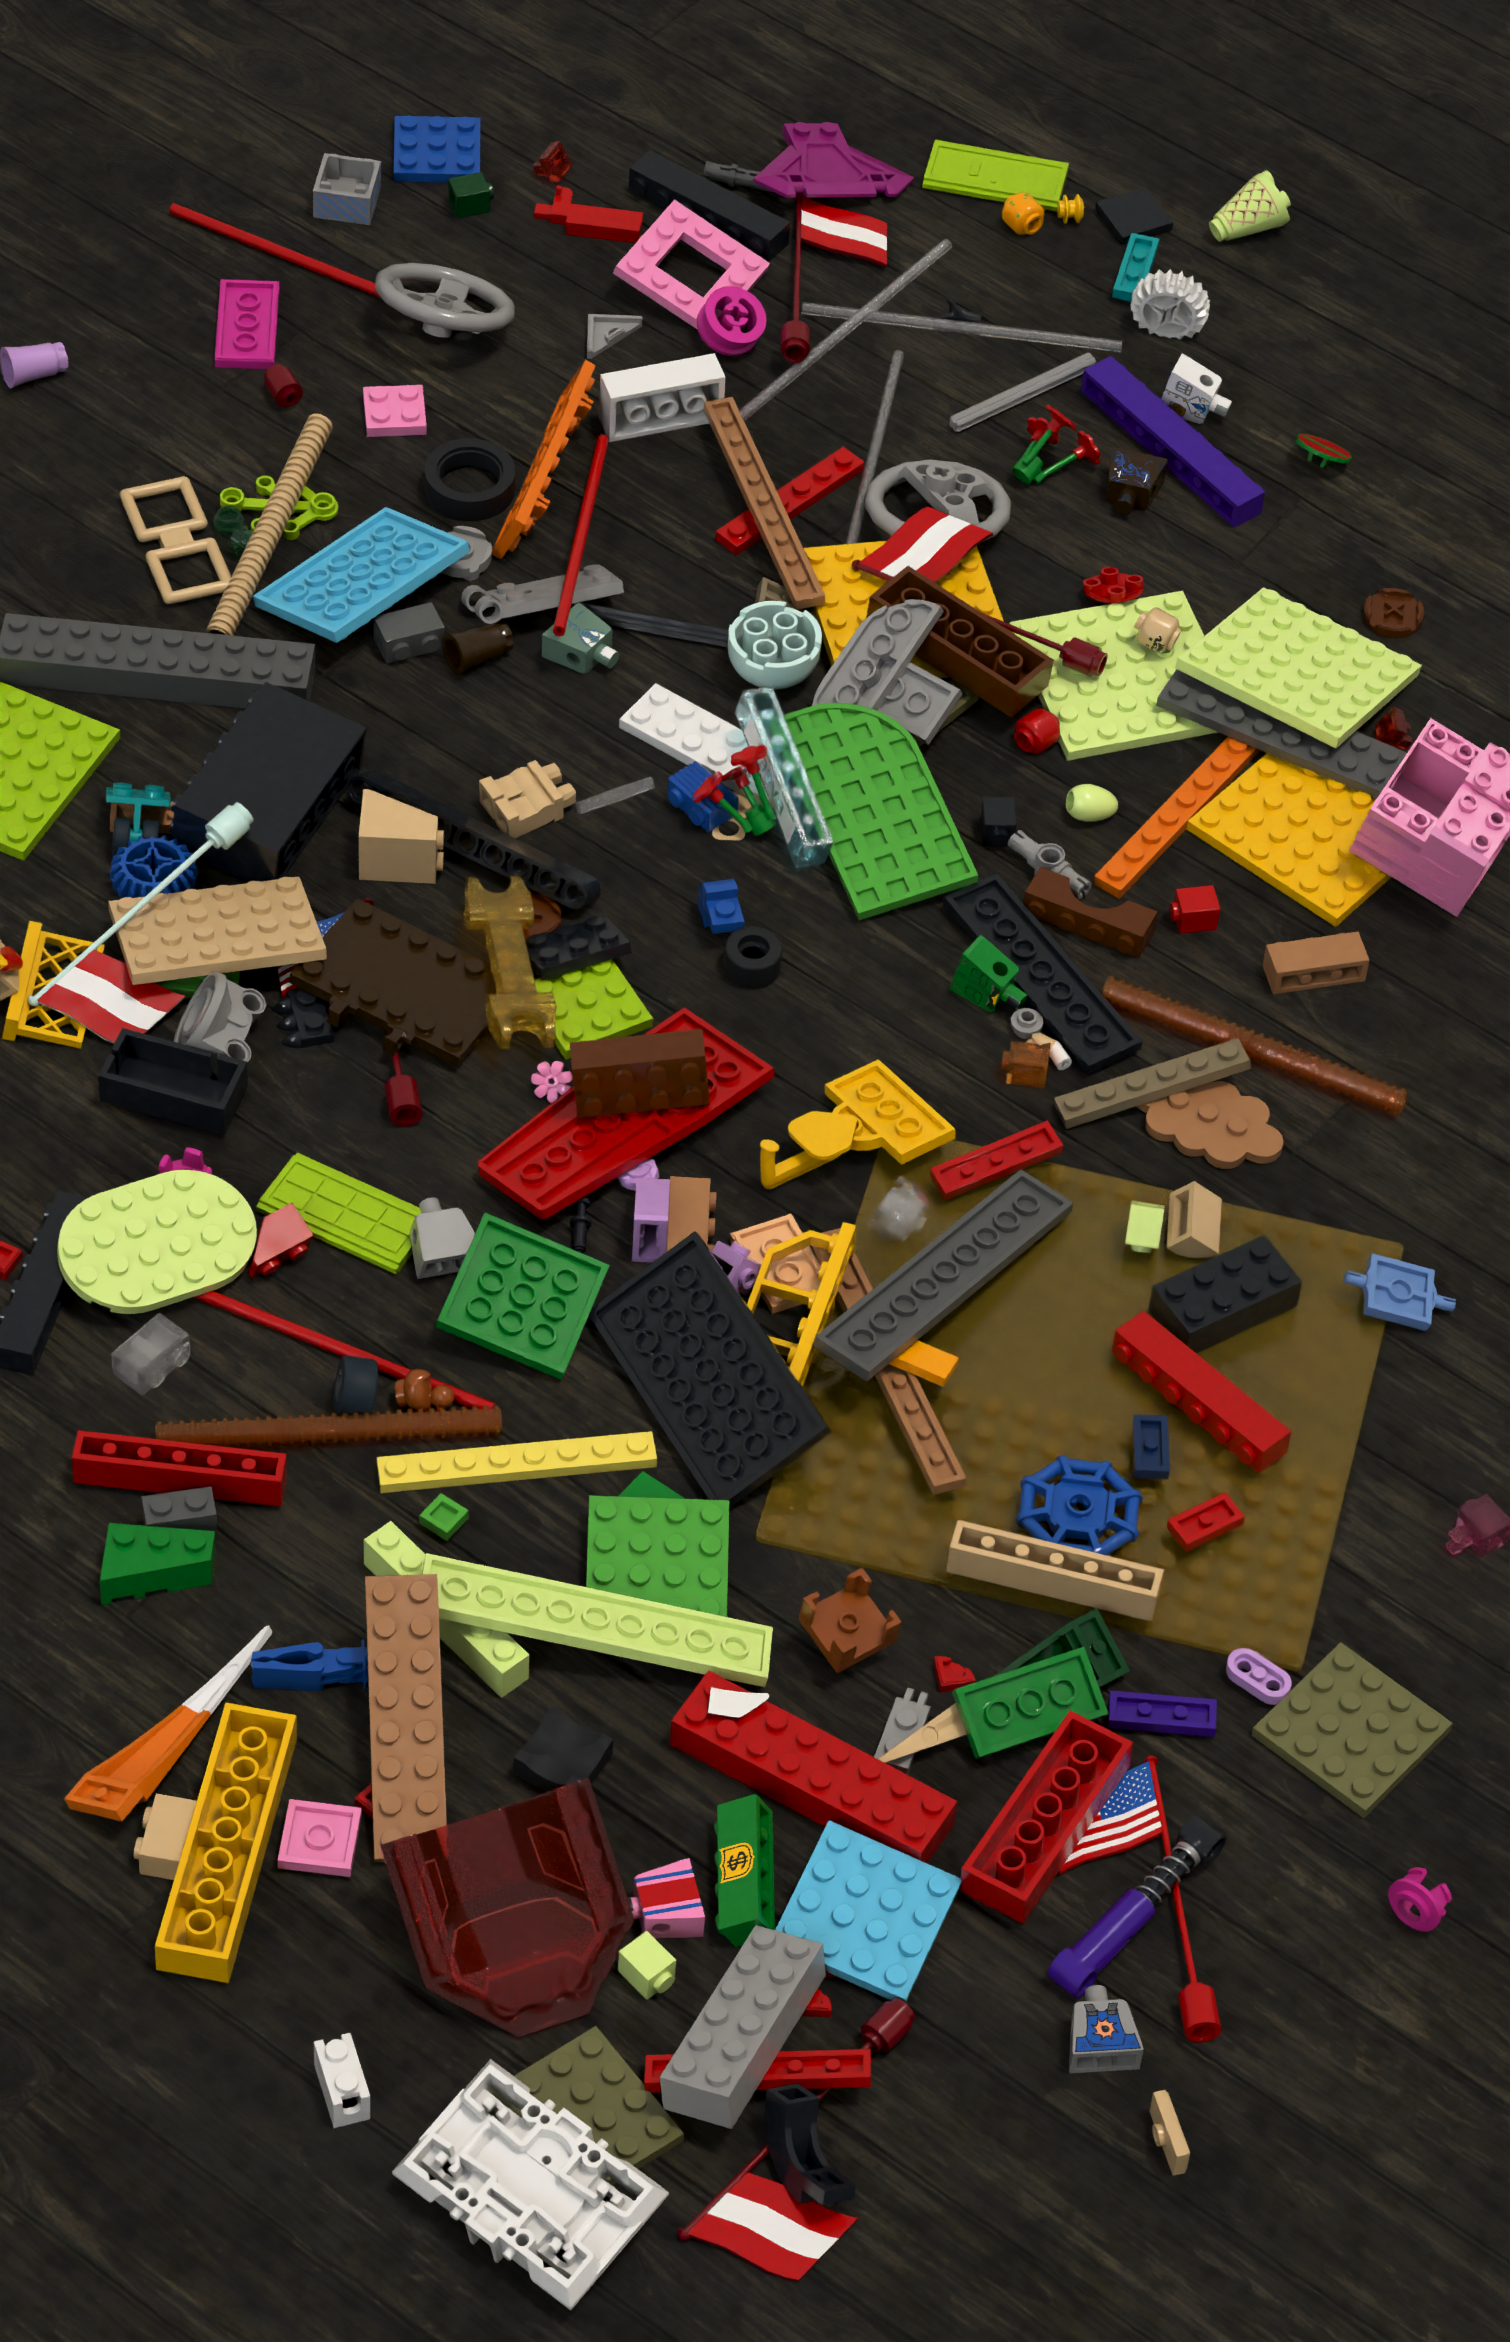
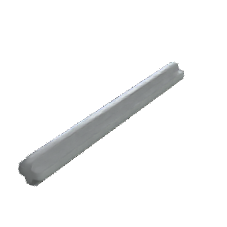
[949,353,1096,432]

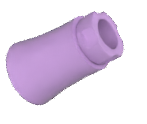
[0,342,68,388]

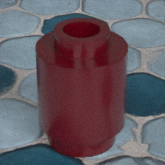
[264,364,303,407]

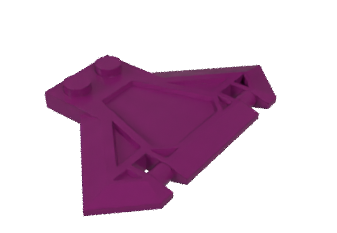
[753,122,915,198]

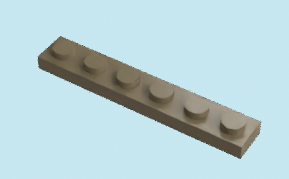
[1054,1038,1251,1129]

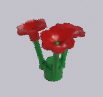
[1012,404,1100,485]
[693,745,776,836]

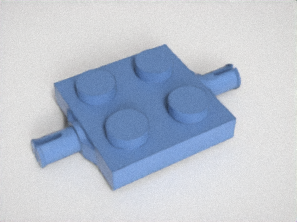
[1343,1253,1456,1331]

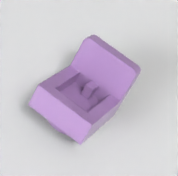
[712,1241,761,1295]

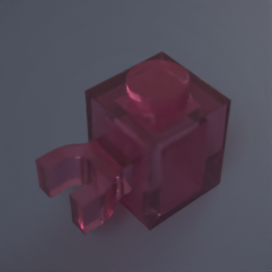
[1445,1494,1510,1558]

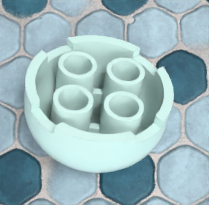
[728,601,822,689]

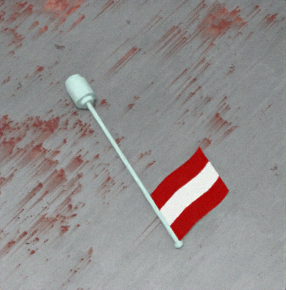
[28,802,254,1044]

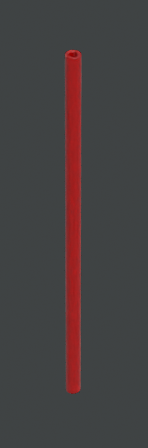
[169,203,382,299]
[553,434,609,636]
[193,1291,496,1416]

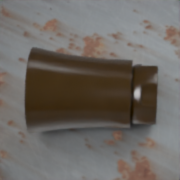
[442,622,514,675]

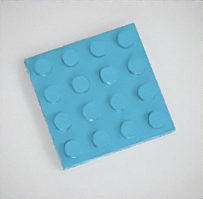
[775,1821,962,2003]

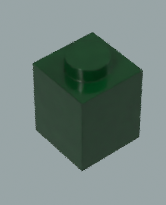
[448,172,494,219]

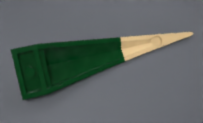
[878,1608,1130,1763]

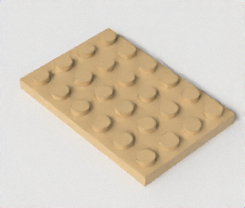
[109,877,327,985]

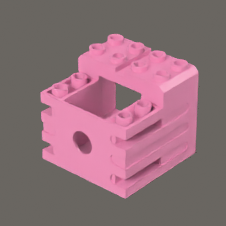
[1349,718,1510,917]

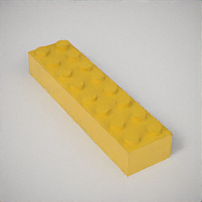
[155,1703,297,1983]

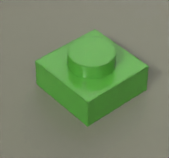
[419,1493,469,1541]

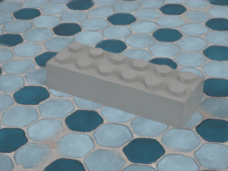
[660,1925,826,2129]

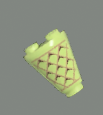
[1209,170,1291,242]

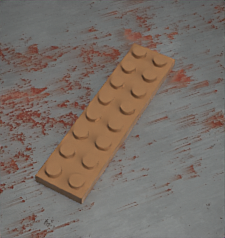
[365,1574,448,1862]

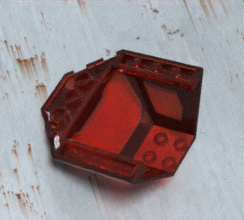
[380,1778,634,2037]

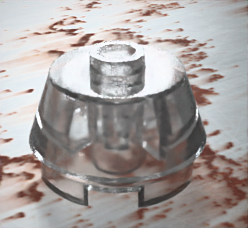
[866,1175,930,1243]

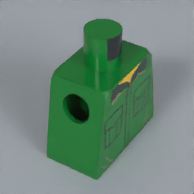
[949,935,1028,1012]

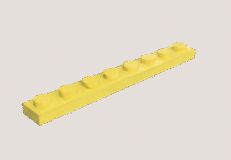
[377,1431,657,1493]

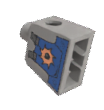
[1069,1985,1143,2073]

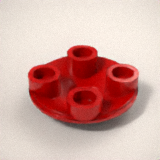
[1083,567,1144,603]

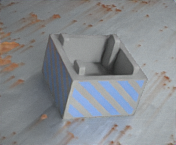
[313,153,381,225]

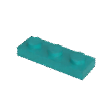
[1112,233,1159,301]

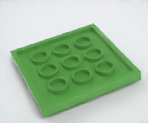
[586,1495,729,1617]

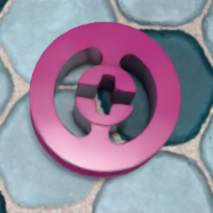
[697,286,766,356]

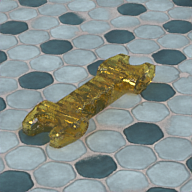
[463,875,557,1049]

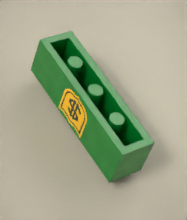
[714,1794,775,1947]

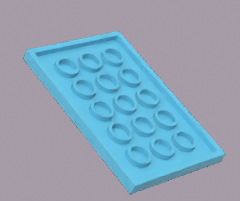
[253,507,470,643]

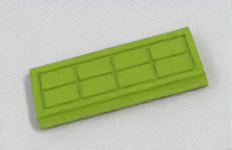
[922,140,1069,212]
[256,1153,422,1274]

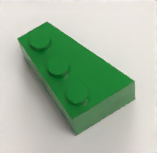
[100,1523,216,1605]

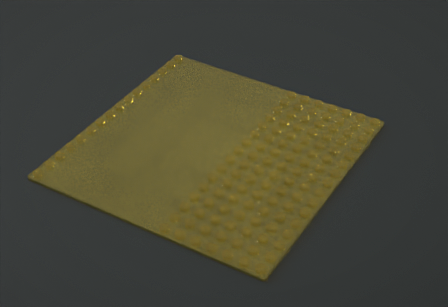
[756,1140,1404,1671]

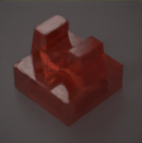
[532,141,572,183]
[1375,707,1413,750]

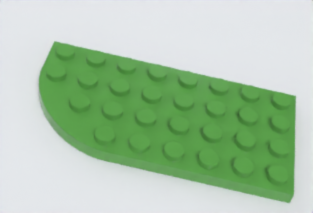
[771,703,978,920]

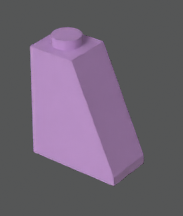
[632,1178,670,1263]

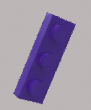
[1108,1691,1217,1737]

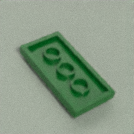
[952,1647,1109,1759]

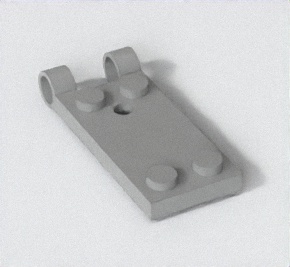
[461,565,624,624]

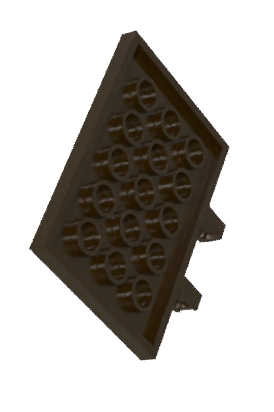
[289,898,524,1067]

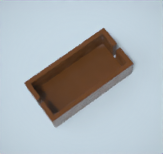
[570,1029,710,1118]

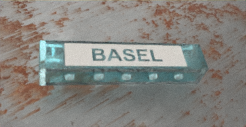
[735,686,834,868]

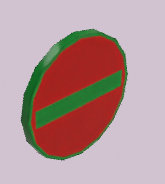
[1295,434,1352,468]

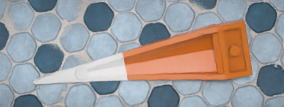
[64,1625,272,1821]

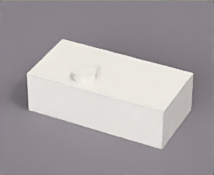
[599,353,726,442]

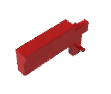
[534,185,643,243]

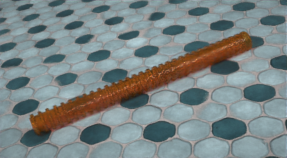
[1101,975,1408,1116]
[155,1405,502,1448]

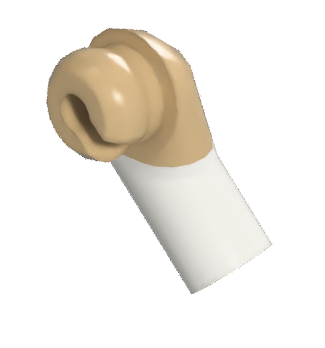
[1025,1033,1072,1070]

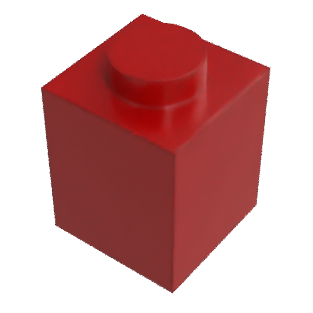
[1169,885,1220,934]

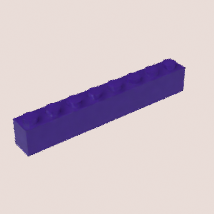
[1081,356,1265,528]

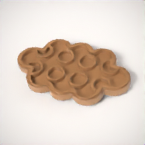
[1136,1081,1283,1169]

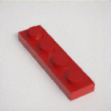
[930,1120,1063,1201]

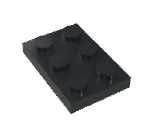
[516,915,632,980]

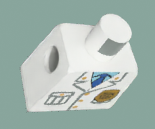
[1161,354,1232,424]

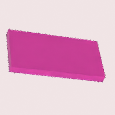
[215,279,280,369]

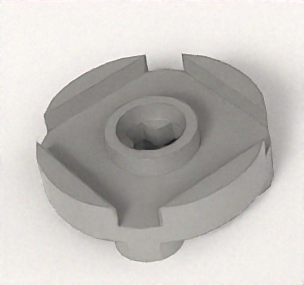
[440,526,492,581]

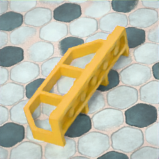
[747,1222,856,1387]

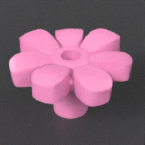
[531,1061,573,1103]

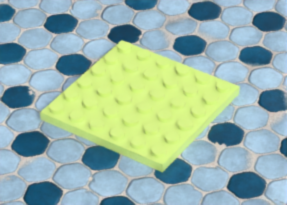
[1175,587,1422,748]
[1009,591,1218,761]

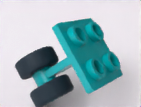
[106,783,171,856]

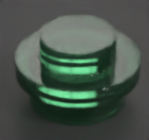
[213,506,244,534]
[230,525,253,555]

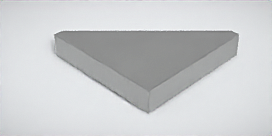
[587,314,642,359]

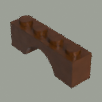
[1023,867,1158,958]

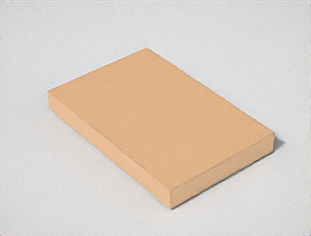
[730,1214,821,1314]

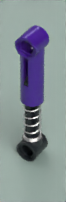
[1047,1814,1227,1999]

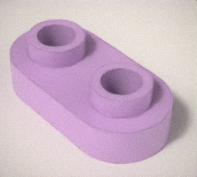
[1226,1648,1292,1705]

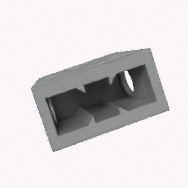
[410,1197,475,1279]

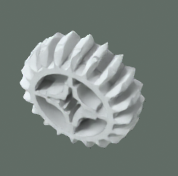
[1131,268,1210,340]

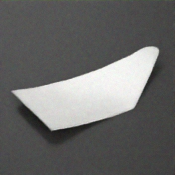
[708,1687,769,1718]

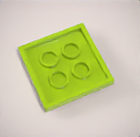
[521,959,653,1059]

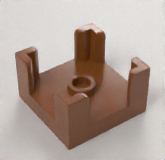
[798,1568,902,1673]

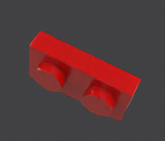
[1166,1492,1245,1552]

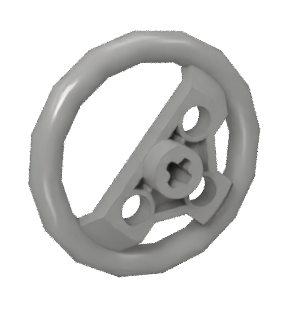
[375,263,515,337]
[865,459,1011,542]

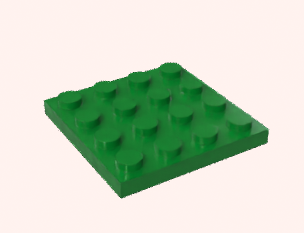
[435,1213,610,1380]

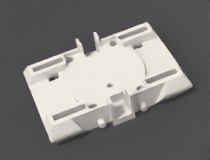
[392,2059,669,2310]

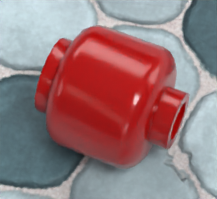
[1014,708,1060,755]

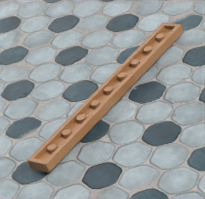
[704,397,825,610]
[811,1228,967,1495]

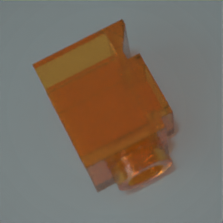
[1001,1041,1051,1088]

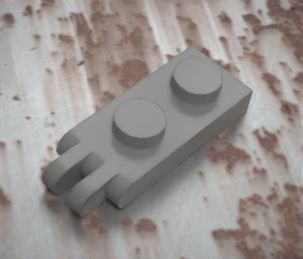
[874,1688,931,1775]

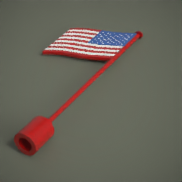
[1059,1755,1222,2043]

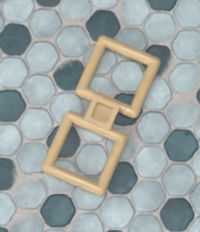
[120,476,231,604]

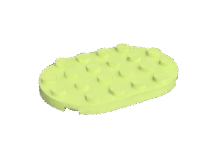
[57,1170,257,1314]

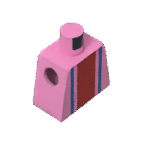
[626,1858,705,1938]

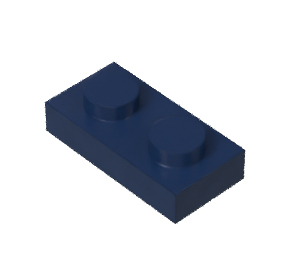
[1132,1414,1170,1480]

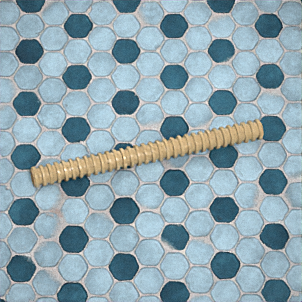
[206,414,333,636]

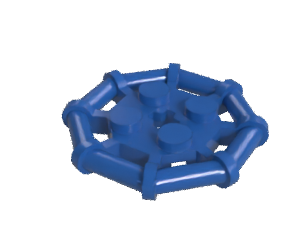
[1016,1455,1143,1556]

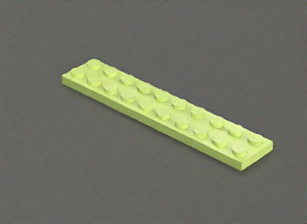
[422,1553,773,1687]

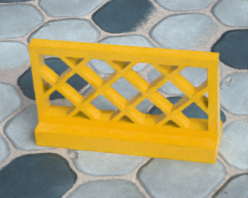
[2,921,105,1049]

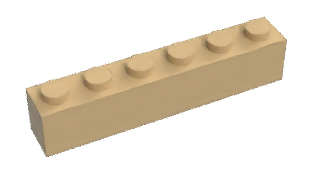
[946,1520,1164,1622]

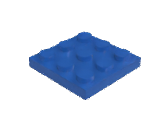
[394,115,480,183]

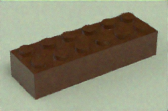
[866,566,1054,717]

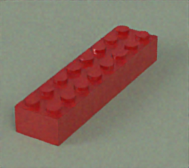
[670,1670,958,1864]

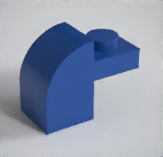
[698,879,744,934]

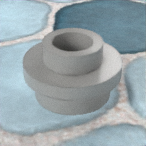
[1011,1008,1043,1039]

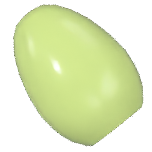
[1066,784,1118,822]

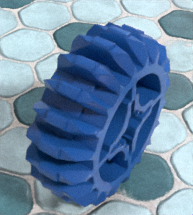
[110,835,197,899]

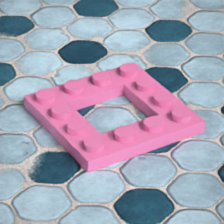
[613,200,770,330]

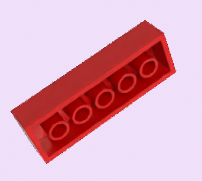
[960,1710,1133,1924]

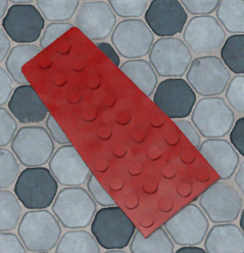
[478,1007,774,1219]

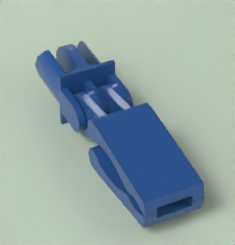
[251,1640,368,1691]

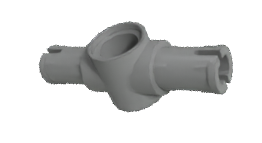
[1008,830,1092,899]

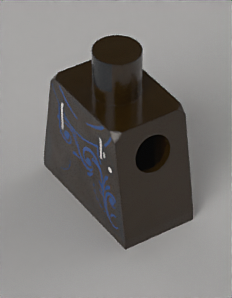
[1106,447,1168,514]

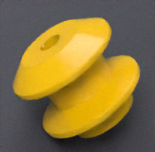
[1057,194,1084,224]

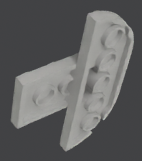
[812,599,962,745]

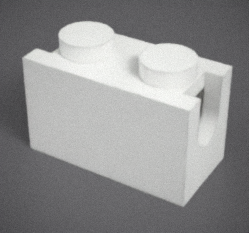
[314,2033,370,2128]

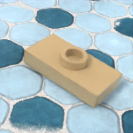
[1149,2090,1190,2176]

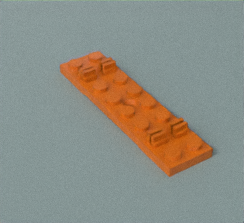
[492,360,596,560]

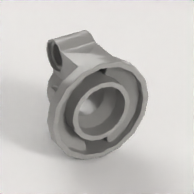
[173,971,266,1075]

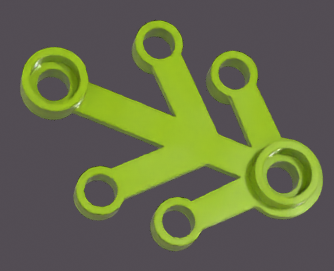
[220,475,338,540]

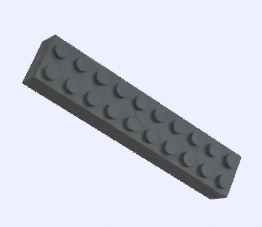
[0,613,315,709]

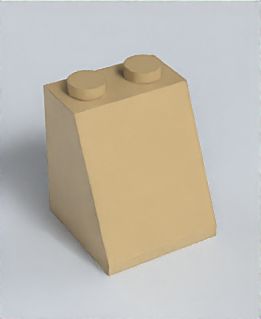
[359,789,444,884]

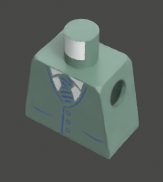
[541,602,619,673]

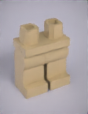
[479,760,576,838]

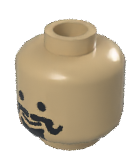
[1134,607,1182,653]

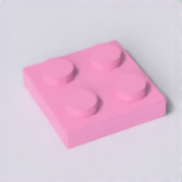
[363,385,427,437]
[278,1799,362,1877]

